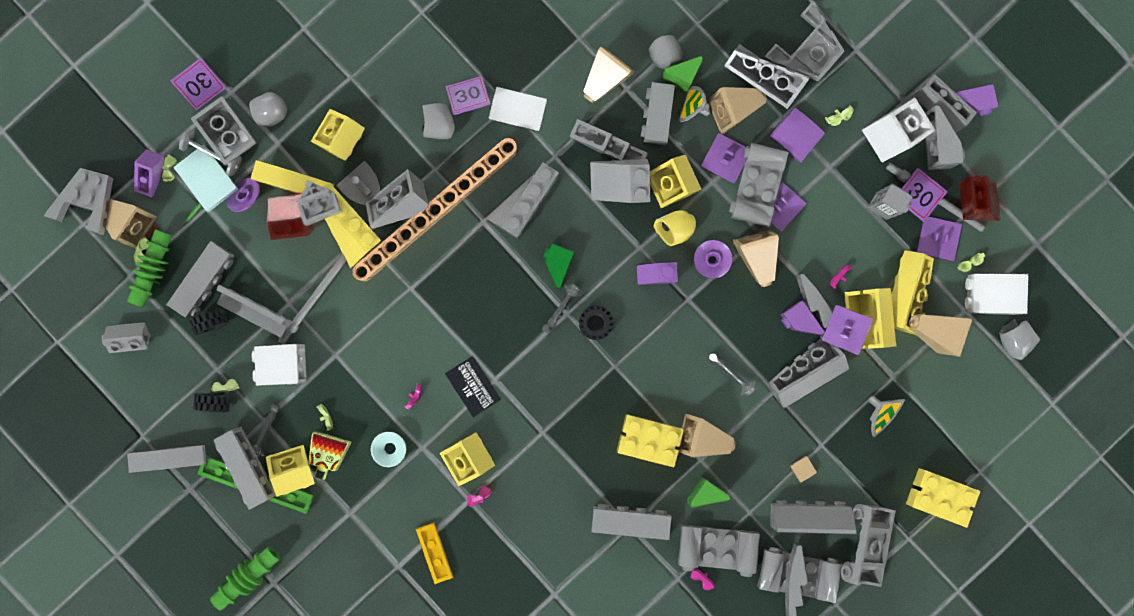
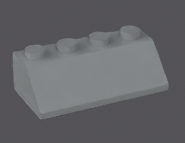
[770,500,856,534]

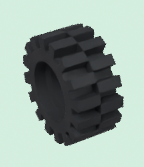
[579,305,614,340]
[189,308,228,335]
[193,393,231,412]

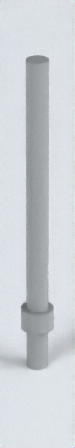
[886,162,985,232]
[278,254,347,345]

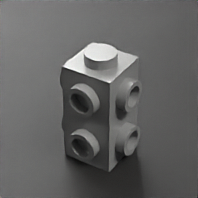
[102,322,151,353]

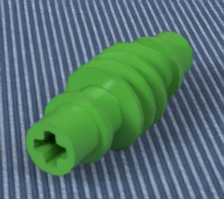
[127,229,172,307]
[210,546,280,610]

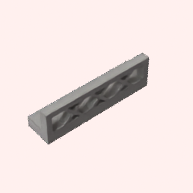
[216,285,293,338]

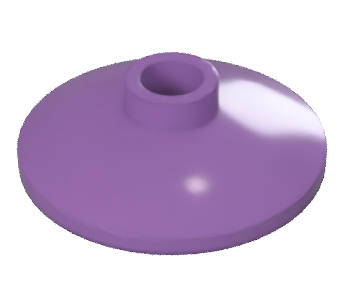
[227,178,260,212]
[694,240,732,278]

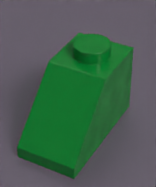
[543,244,574,289]

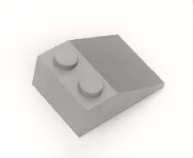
[190,96,256,166]
[925,106,965,170]
[590,159,650,203]
[365,169,429,229]

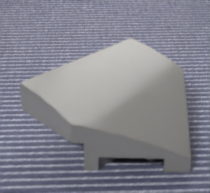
[297,180,342,226]

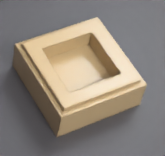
[790,456,817,483]

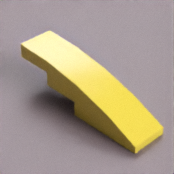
[251,160,334,195]

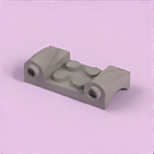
[729,143,789,228]
[841,504,896,587]
[678,524,760,577]
[757,547,842,603]

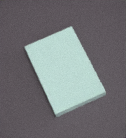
[173,144,238,213]

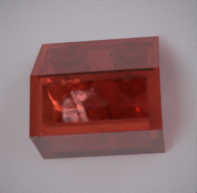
[959,176,1001,221]
[267,193,314,240]

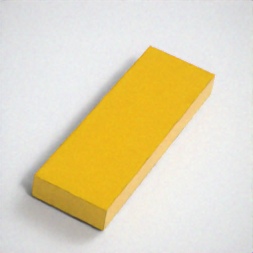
[416,522,454,584]

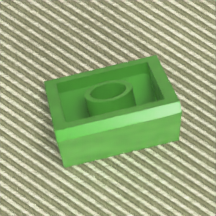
[662,56,703,92]
[687,476,730,507]

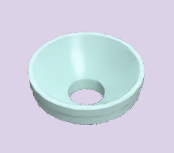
[371,432,406,467]

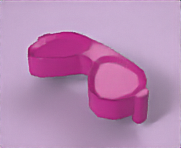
[830,265,852,289]
[404,383,422,410]
[467,486,492,507]
[691,568,715,590]

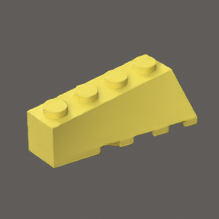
[324,182,381,269]
[891,250,934,335]

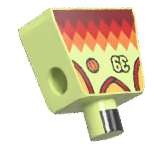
[309,431,351,480]

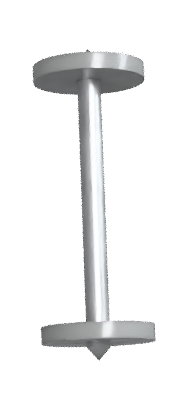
[179,129,242,177]

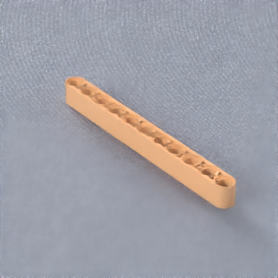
[353,138,517,281]

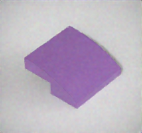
[769,107,825,162]

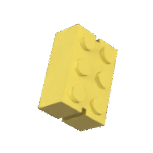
[845,288,896,349]
[617,414,684,467]
[906,468,980,528]

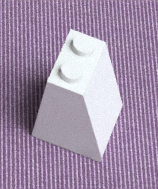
[862,98,936,162]
[965,274,1028,315]
[252,344,307,385]

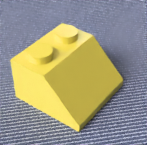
[311,109,365,161]
[650,155,701,208]
[440,432,495,486]
[266,445,315,496]

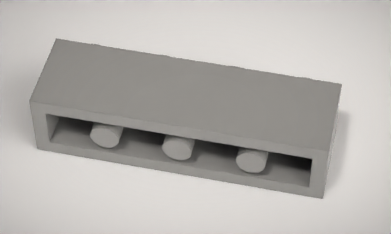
[166,241,235,318]
[213,427,276,510]
[591,504,671,540]

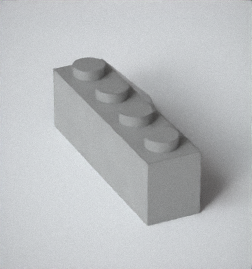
[724,44,810,109]
[486,162,559,239]
[769,333,849,408]

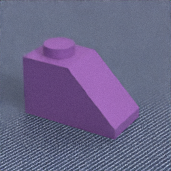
[956,84,998,116]
[134,149,164,198]
[637,262,678,285]
[780,301,825,335]

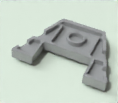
[764,1,844,81]
[44,168,113,235]

